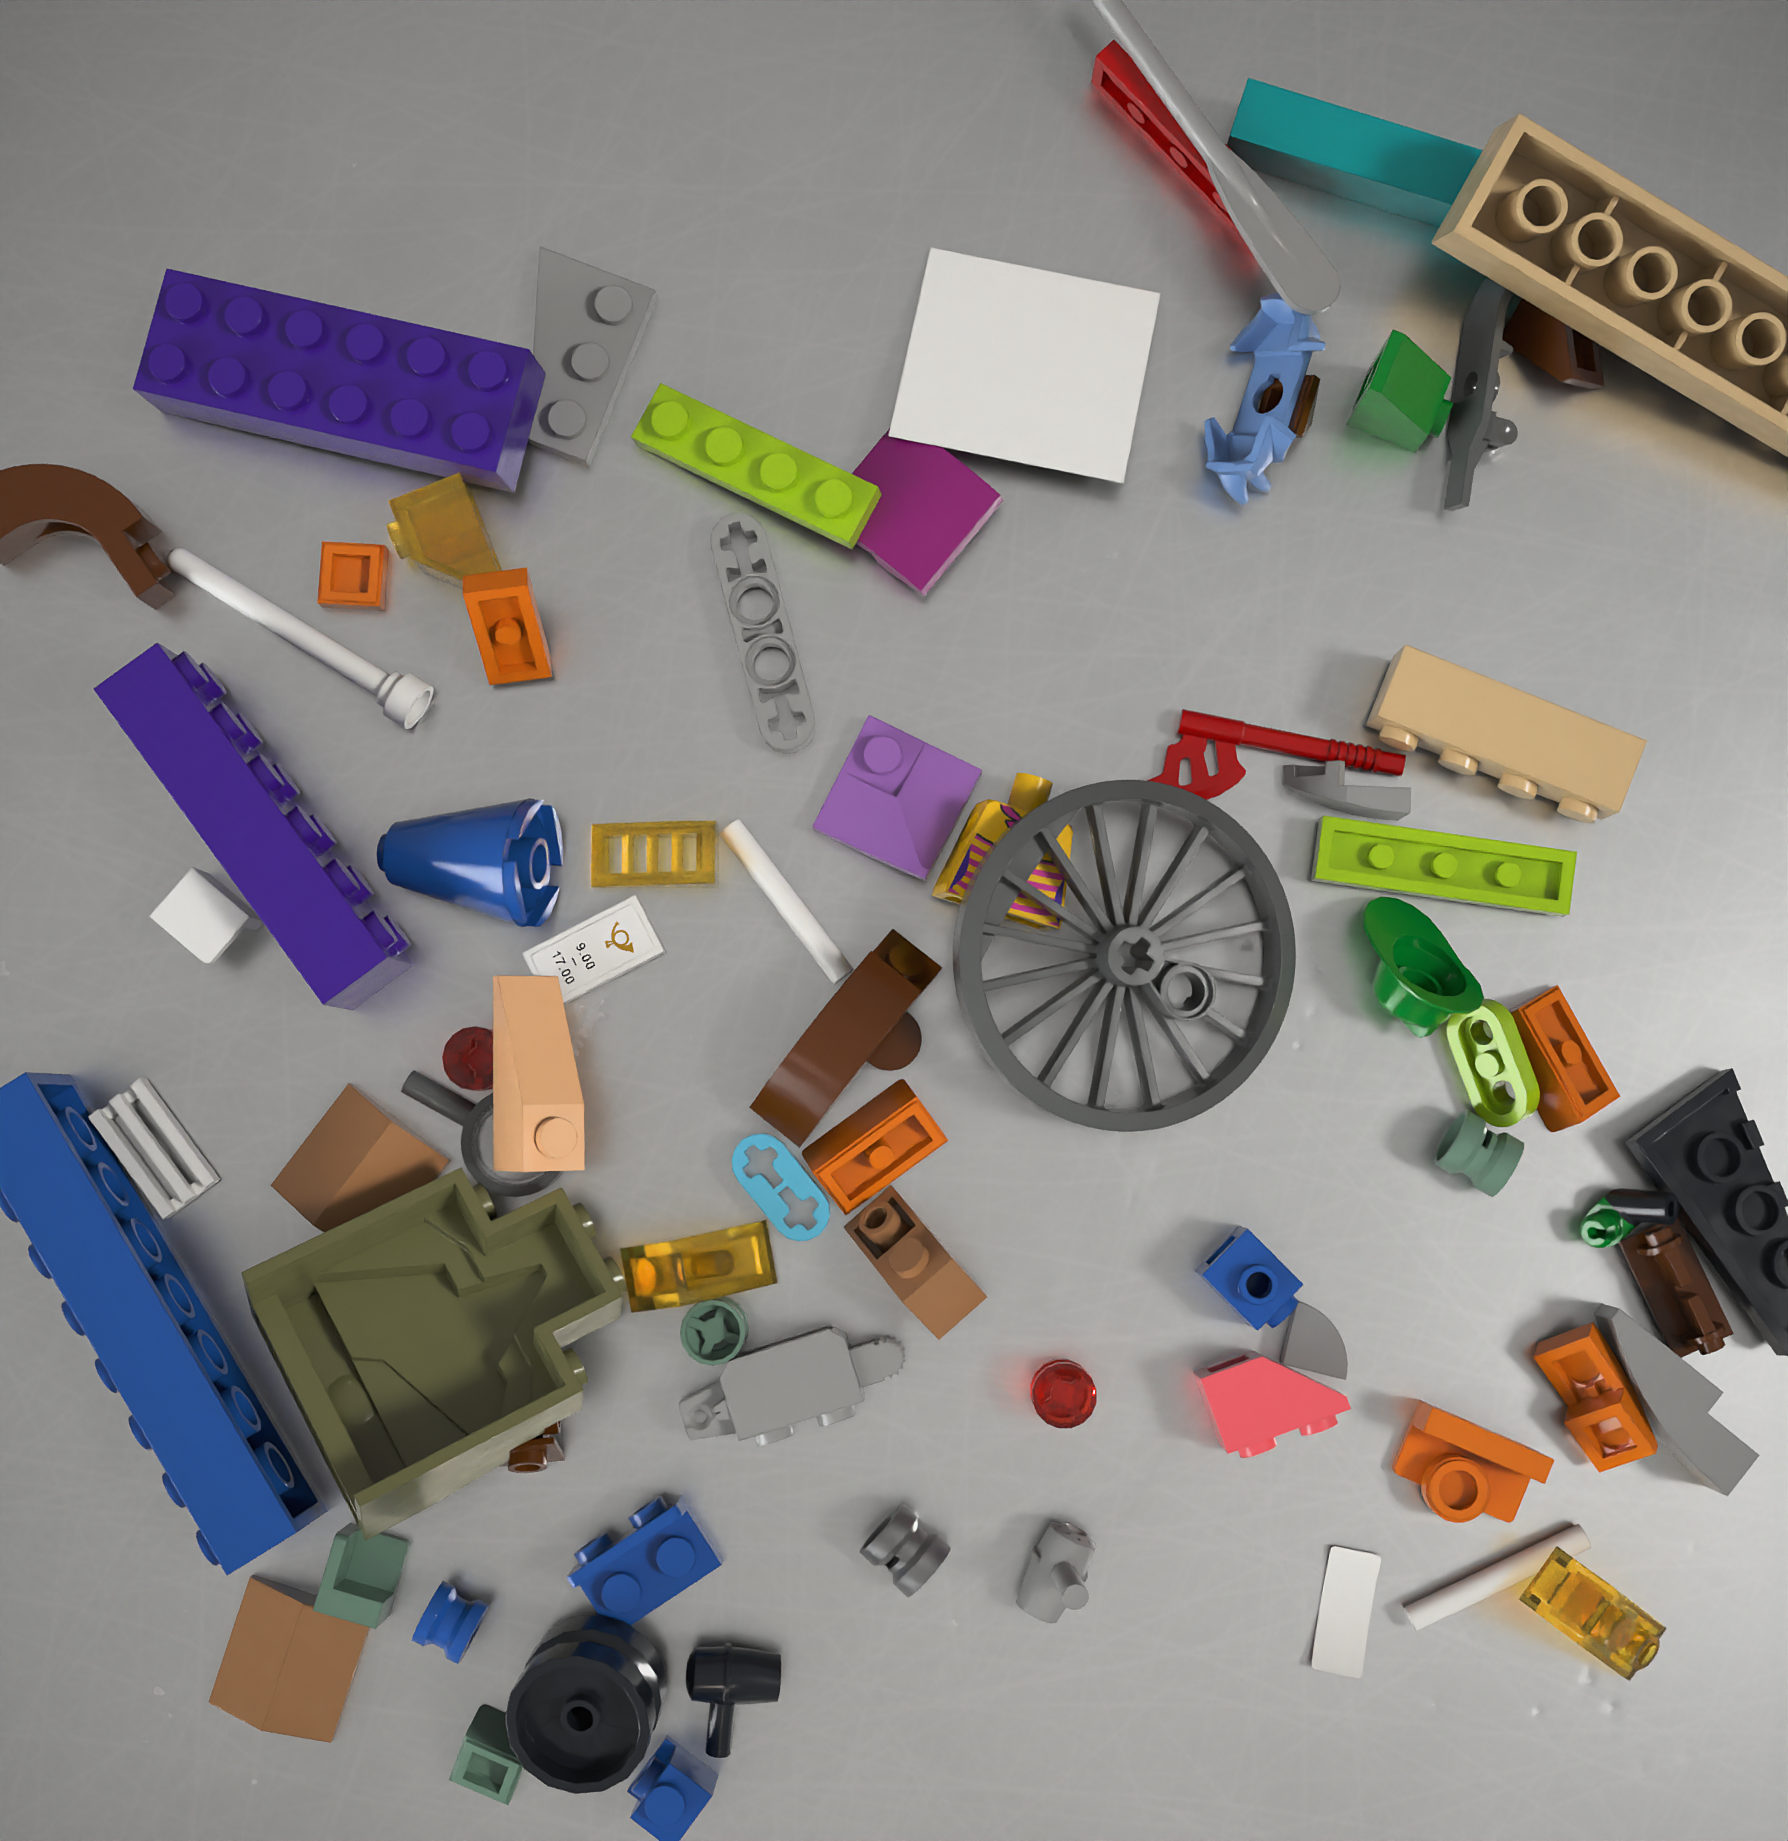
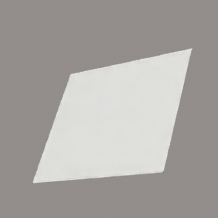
[888,247,1161,483]

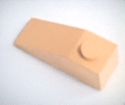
[493,975,585,1172]

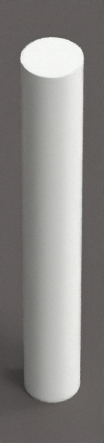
[720,819,854,984]
[1404,1524,1591,1632]

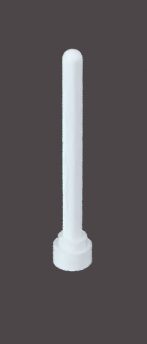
[167,548,434,729]

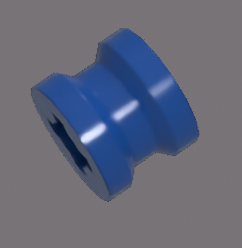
[412,1581,490,1664]

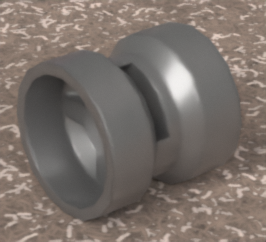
[859,1503,951,1597]

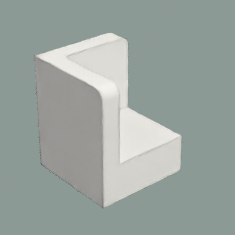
[150,867,263,964]

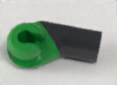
[1580,1188,1679,1248]

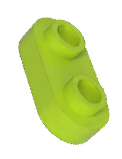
[1447,999,1540,1127]

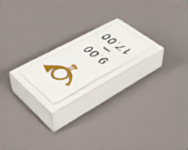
[522,895,666,1005]

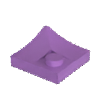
[812,715,982,881]

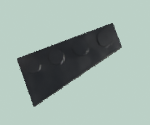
[1625,1068,1788,1356]

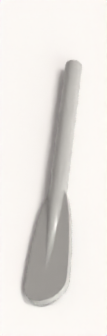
[1090,0,1341,315]

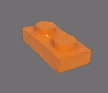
[463,567,552,685]

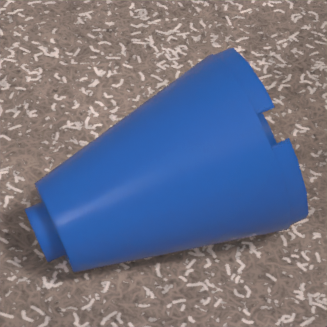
[377,798,563,927]

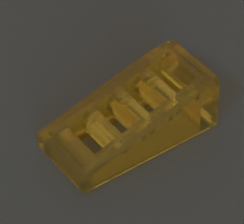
[591,821,719,888]

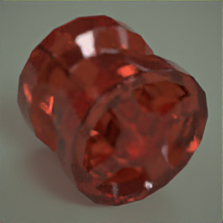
[442,1026,493,1091]
[1030,1358,1097,1428]

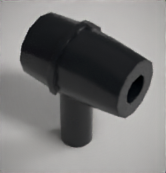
[686,1643,781,1758]

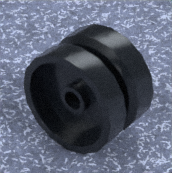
[504,1615,668,1794]

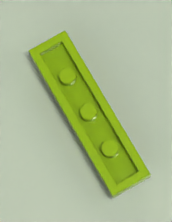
[631,383,882,549]
[1311,815,1577,917]

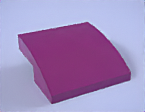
[852,428,1004,596]

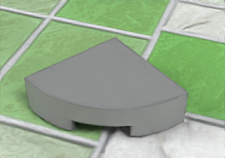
[1280,1301,1348,1380]

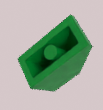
[1346,329,1453,452]

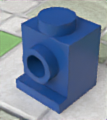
[627,1735,719,1841]

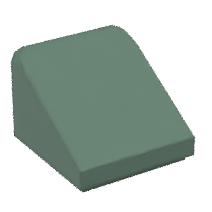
[449,1705,524,1805]

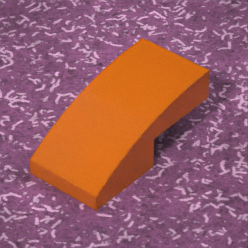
[1533,1322,1658,1473]

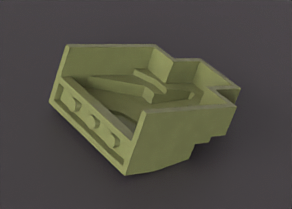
[241,1167,627,1541]

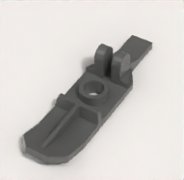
[1444,278,1518,511]

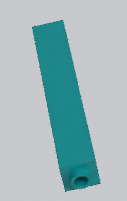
[1226,78,1483,228]

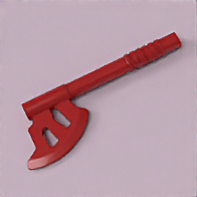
[1147,709,1406,800]

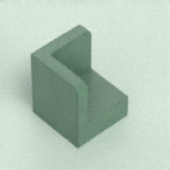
[313,1523,410,1629]

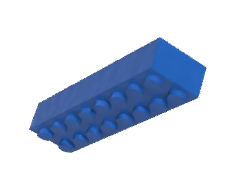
[0,1072,328,1576]

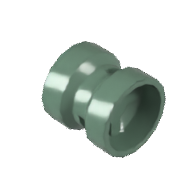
[1434,1109,1524,1197]
[680,1295,749,1366]

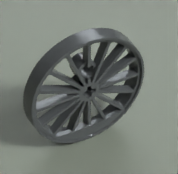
[953,780,1296,1132]

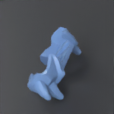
[1204,292,1326,505]

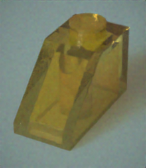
[386,473,503,589]
[620,1220,778,1313]

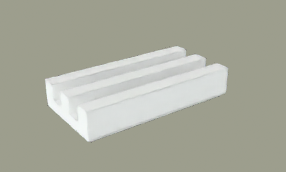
[88,1078,221,1219]

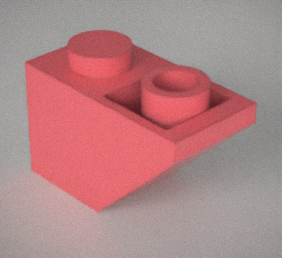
[1193,1350,1351,1458]

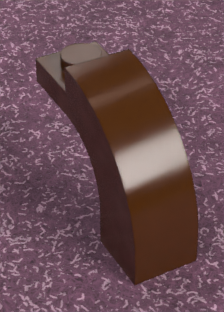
[0,464,176,610]
[749,929,942,1148]

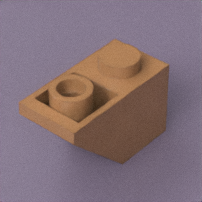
[843,1185,987,1340]

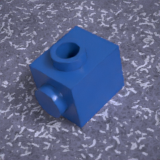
[1195,1226,1304,1331]

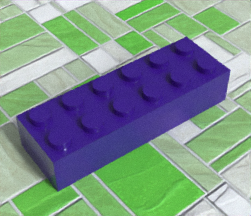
[133,268,546,493]
[94,642,414,1010]

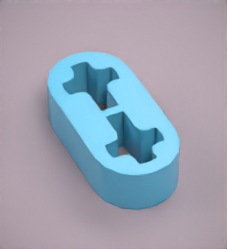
[732,1133,831,1241]

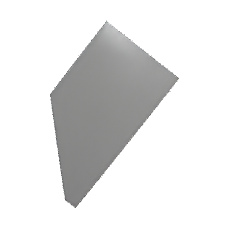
[1282,760,1411,821]

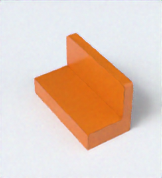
[1392,1399,1554,1523]

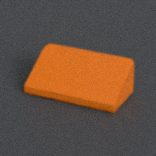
[1509,985,1620,1132]
[802,1079,949,1216]

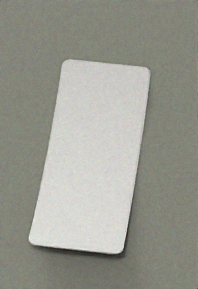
[1311,1546,1381,1678]

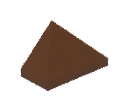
[1502,298,1604,390]

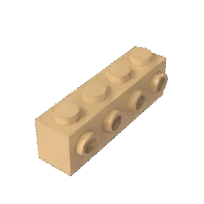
[1366,645,1647,823]

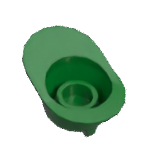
[1363,897,1484,1038]

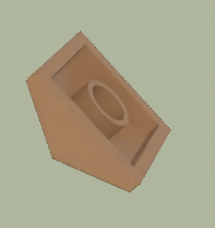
[270,1083,451,1232]
[208,1575,370,1743]

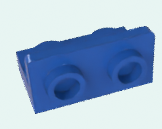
[566,1495,724,1625]

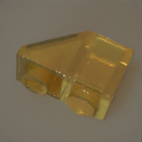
[1519,1546,1667,1681]

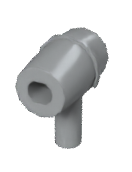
[1016,1522,1096,1623]

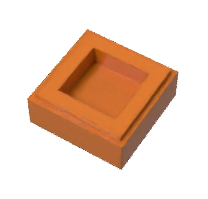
[317,541,389,611]

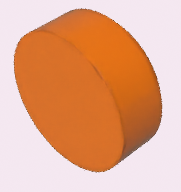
[1421,1454,1491,1523]

